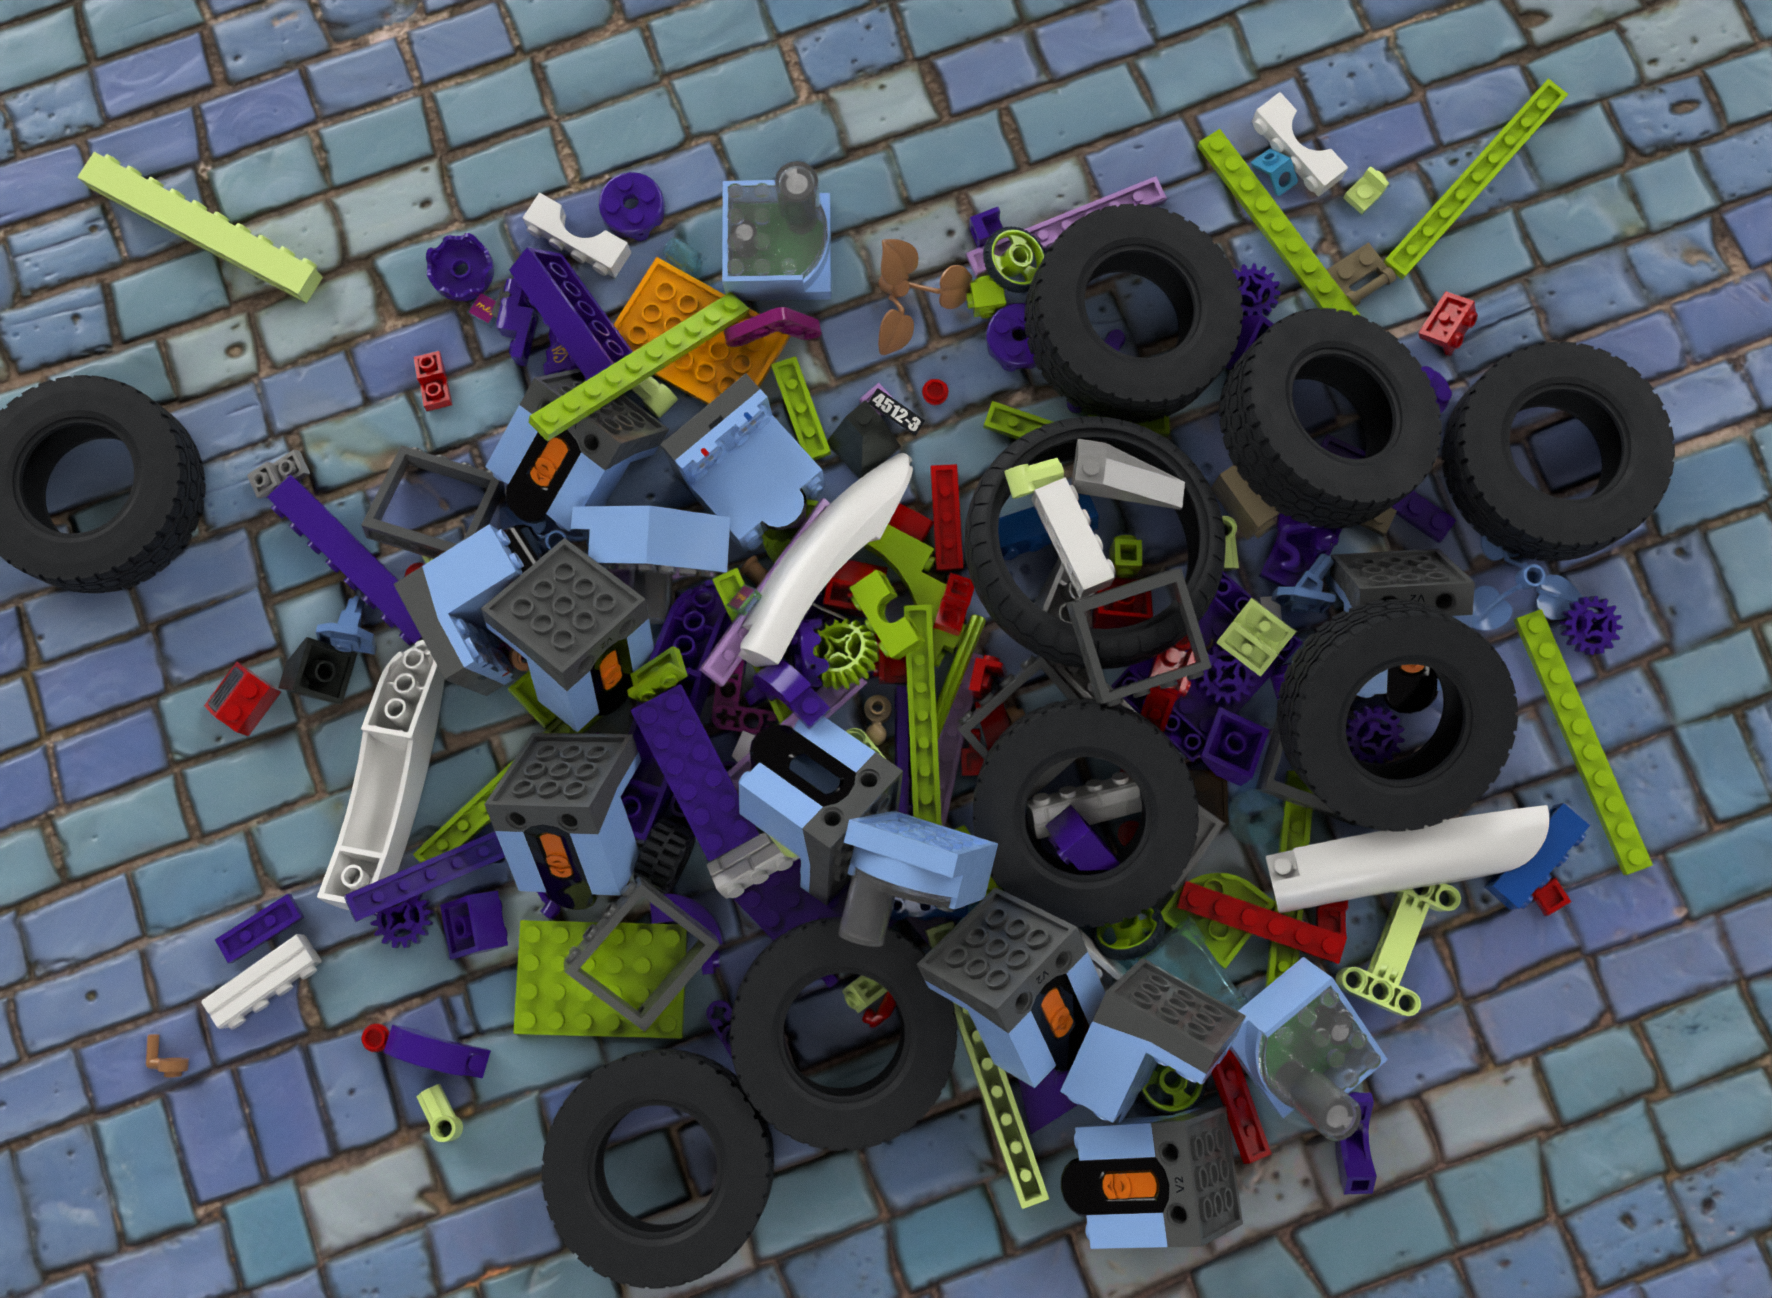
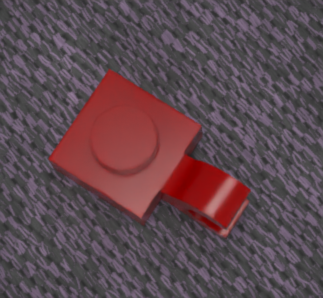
[961,729,989,776]

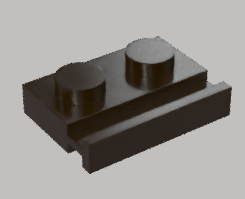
[1189,770,1229,826]

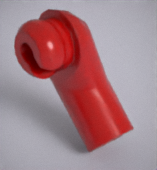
[862,991,896,1028]

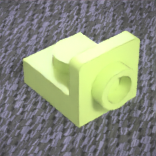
[1343,167,1389,215]
[842,975,887,1013]

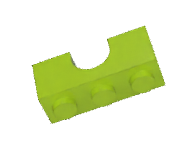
[849,570,926,660]

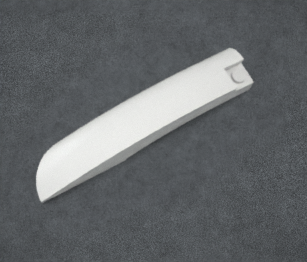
[738,453,913,667]
[317,640,444,914]
[1266,805,1549,913]

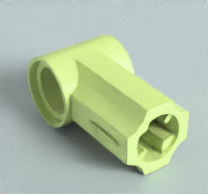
[631,376,678,419]
[1004,458,1064,499]
[1222,516,1239,571]
[416,1084,463,1142]

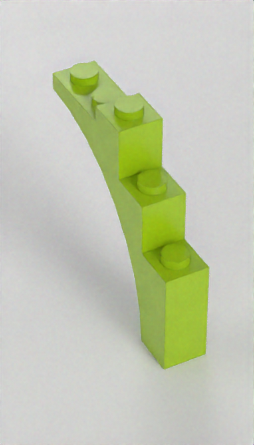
[864,525,967,668]

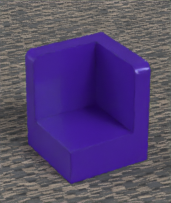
[969,207,1003,248]

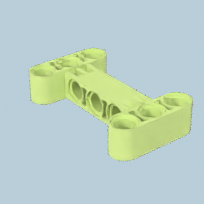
[1335,883,1461,1016]

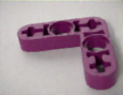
[724,307,822,347]
[712,659,777,736]

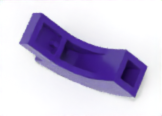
[753,659,831,729]
[650,894,725,975]
[384,1024,491,1079]
[1334,1092,1377,1195]

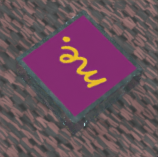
[467,293,497,328]
[727,584,762,616]

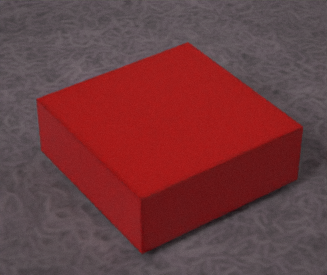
[1532,878,1571,916]

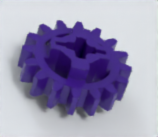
[1232,263,1281,317]
[1560,596,1623,655]
[1197,646,1257,705]
[1346,705,1405,763]
[370,893,434,948]

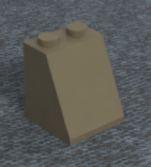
[1211,465,1280,540]

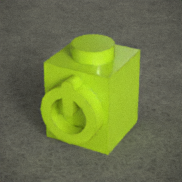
[966,275,1006,319]
[1109,535,1142,578]

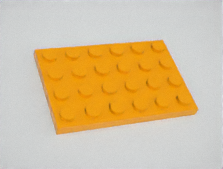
[613,257,791,405]

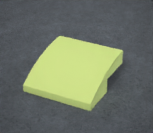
[1216,598,1296,677]

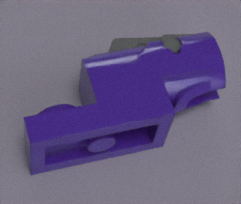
[491,279,539,367]

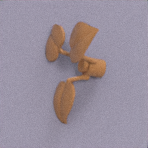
[878,239,973,355]

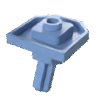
[1271,554,1336,614]
[316,596,377,655]

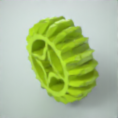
[811,618,879,691]

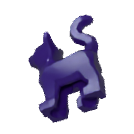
[1276,513,1339,570]

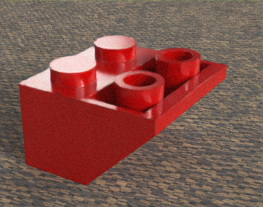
[823,560,888,618]

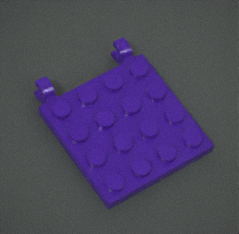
[734,858,898,988]

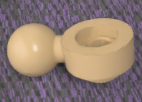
[864,695,892,745]

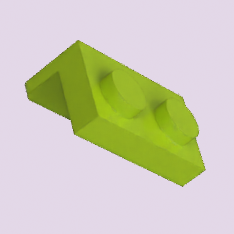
[627,646,688,703]

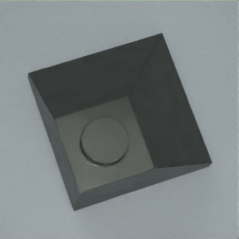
[827,400,901,479]
[278,637,358,705]

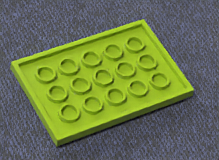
[513,920,688,1039]

